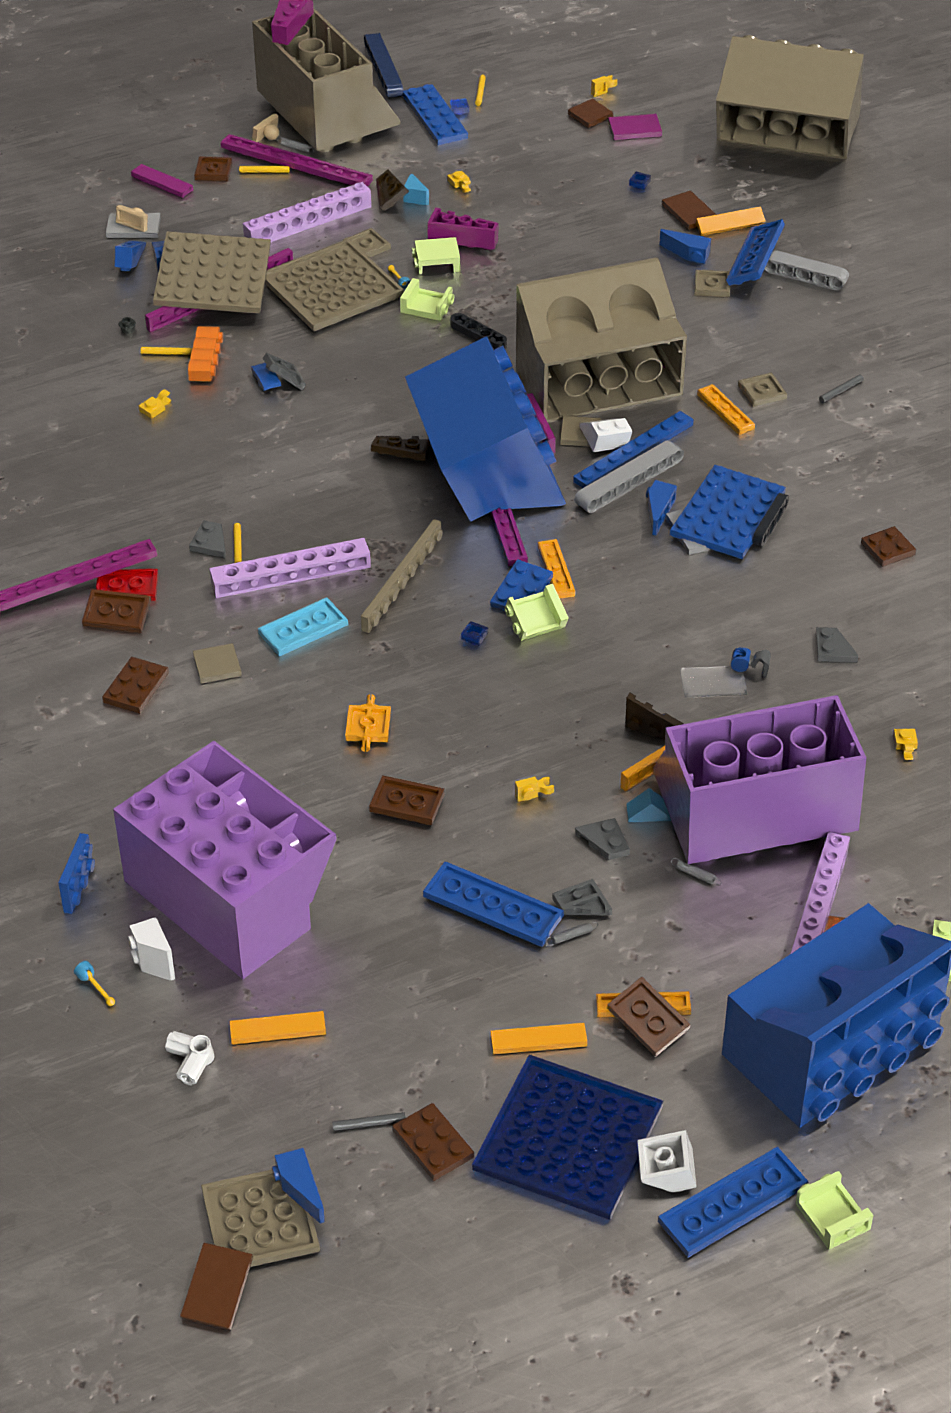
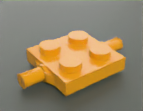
[345,694,391,752]

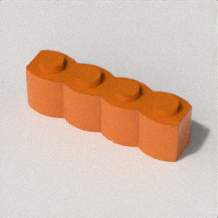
[188,326,223,382]

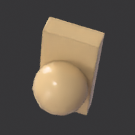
[252,113,279,142]
[116,205,148,232]

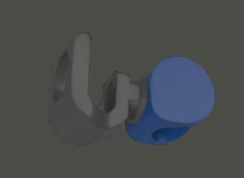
[731,647,771,678]

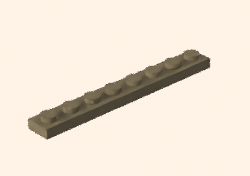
[361,519,443,633]

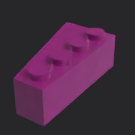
[271,0,314,45]
[427,207,499,250]

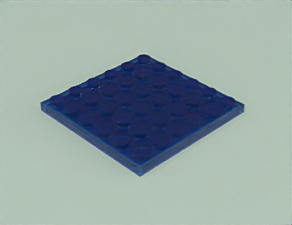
[472,1054,664,1220]

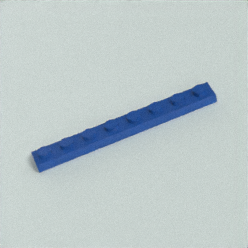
[573,411,694,488]

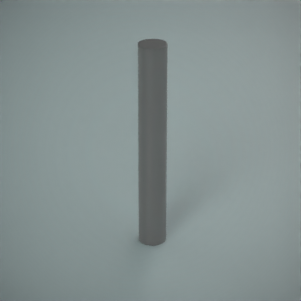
[819,375,864,403]
[332,1112,406,1131]

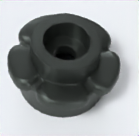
[118,317,136,333]

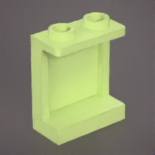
[412,237,460,274]
[400,278,455,321]
[505,584,569,641]
[795,1171,874,1250]

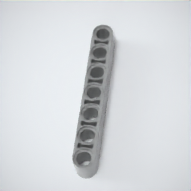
[574,440,684,513]

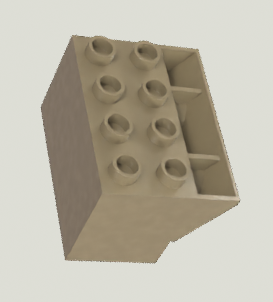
[252,8,400,152]
[716,35,864,159]
[516,258,687,422]

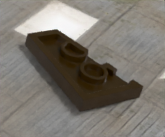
[376,169,410,211]
[371,436,432,461]
[625,692,684,740]

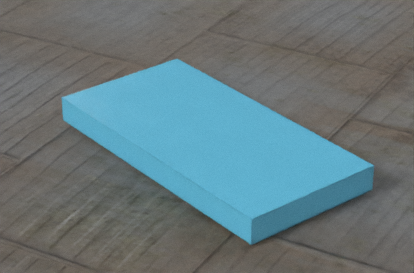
[258,597,349,657]

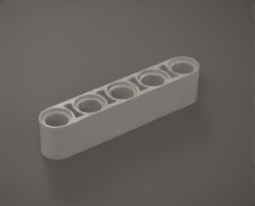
[764,250,849,290]

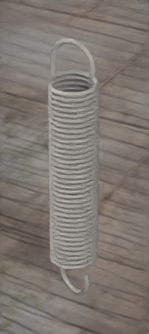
[277,137,314,152]
[671,858,722,885]
[545,922,598,946]

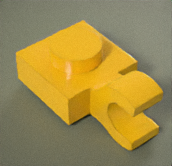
[591,75,617,97]
[447,171,471,193]
[138,389,171,419]
[893,729,918,760]
[515,777,554,802]

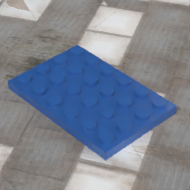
[670,465,786,559]

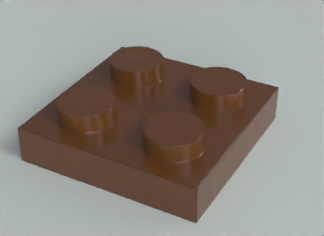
[861,526,916,567]

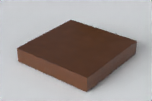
[568,98,613,128]
[194,156,232,181]

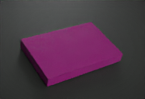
[608,114,662,140]

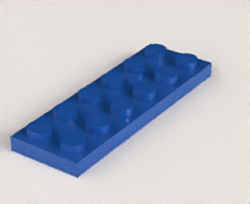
[403,84,468,145]
[726,219,785,286]
[423,861,564,947]
[658,1146,808,1258]

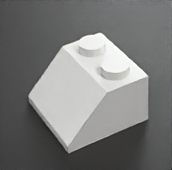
[579,418,632,452]
[128,917,175,980]
[638,1130,697,1192]

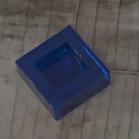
[450,98,469,115]
[629,171,651,189]
[461,621,488,646]

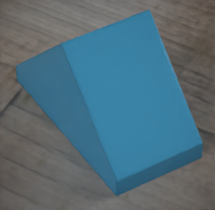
[403,174,429,205]
[626,788,672,823]

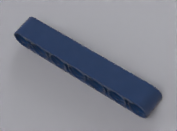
[364,33,403,98]

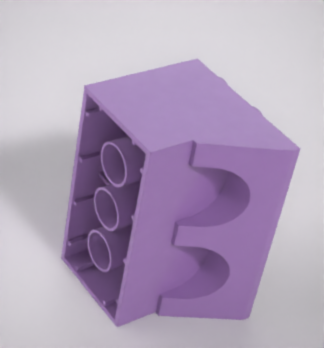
[653,695,866,864]
[113,741,336,979]

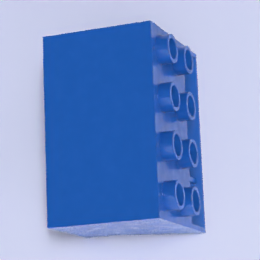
[405,336,566,522]
[722,903,951,1128]

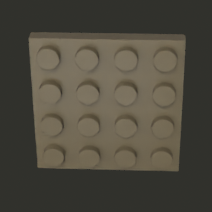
[201,1169,320,1267]

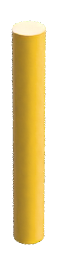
[475,75,486,106]
[239,166,290,173]
[141,347,193,355]
[233,523,242,563]

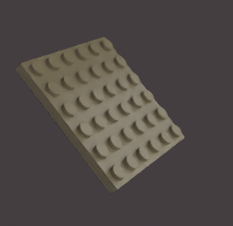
[153,232,271,313]
[265,239,404,331]

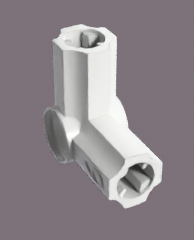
[165,1031,215,1086]

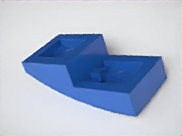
[251,363,281,390]

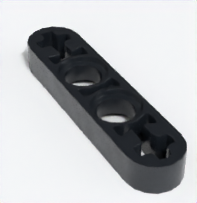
[450,313,507,350]
[752,493,789,547]

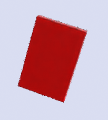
[96,569,158,601]

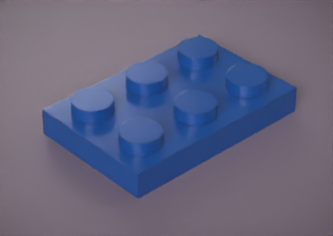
[490,559,553,611]
[58,833,95,914]

